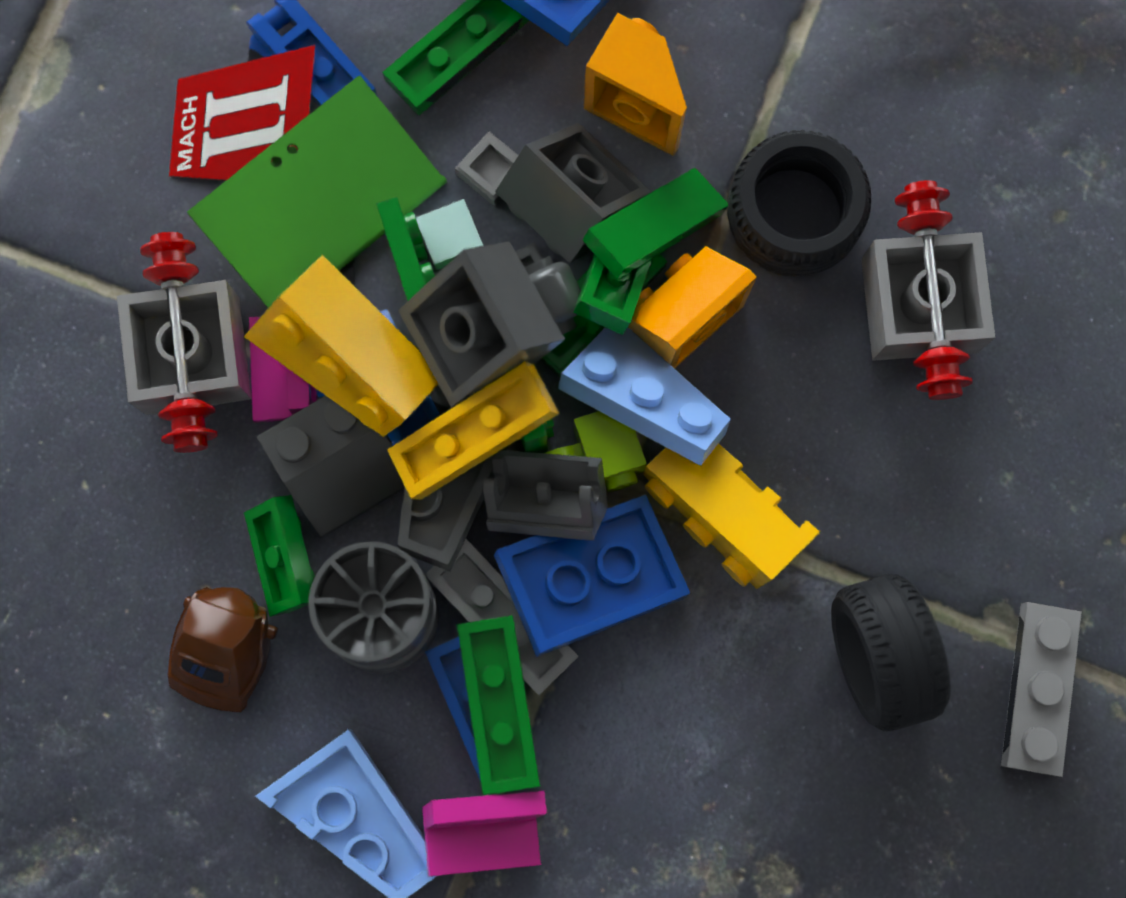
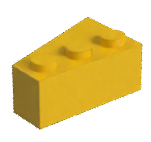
[244,255,438,437]
[643,443,820,589]

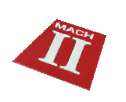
[169,45,315,180]

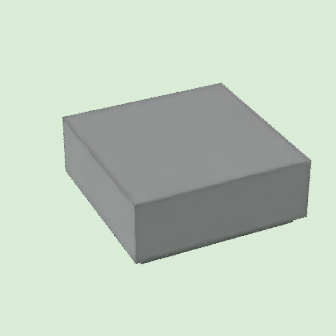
[455,131,518,207]

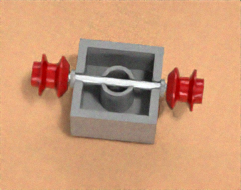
[861,180,995,400]
[117,232,252,453]

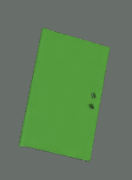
[187,75,447,308]

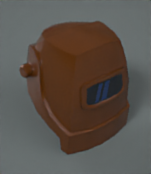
[168,587,278,713]

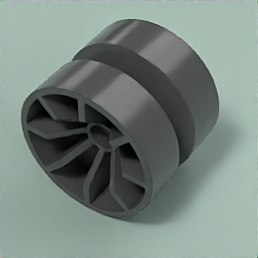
[309,542,439,674]

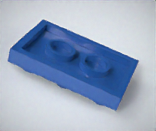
[494,494,690,657]

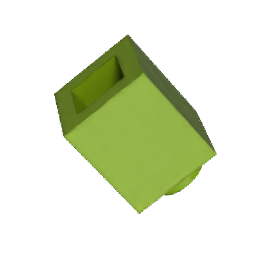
[545,411,647,492]

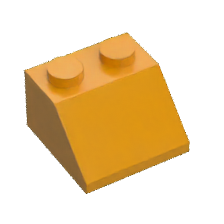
[584,12,687,156]
[628,246,757,369]

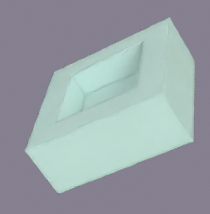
[416,199,483,271]

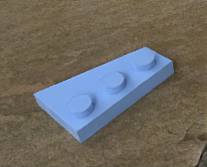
[558,328,731,466]
[255,729,436,898]

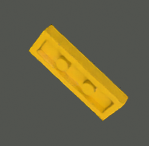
[387,362,559,500]

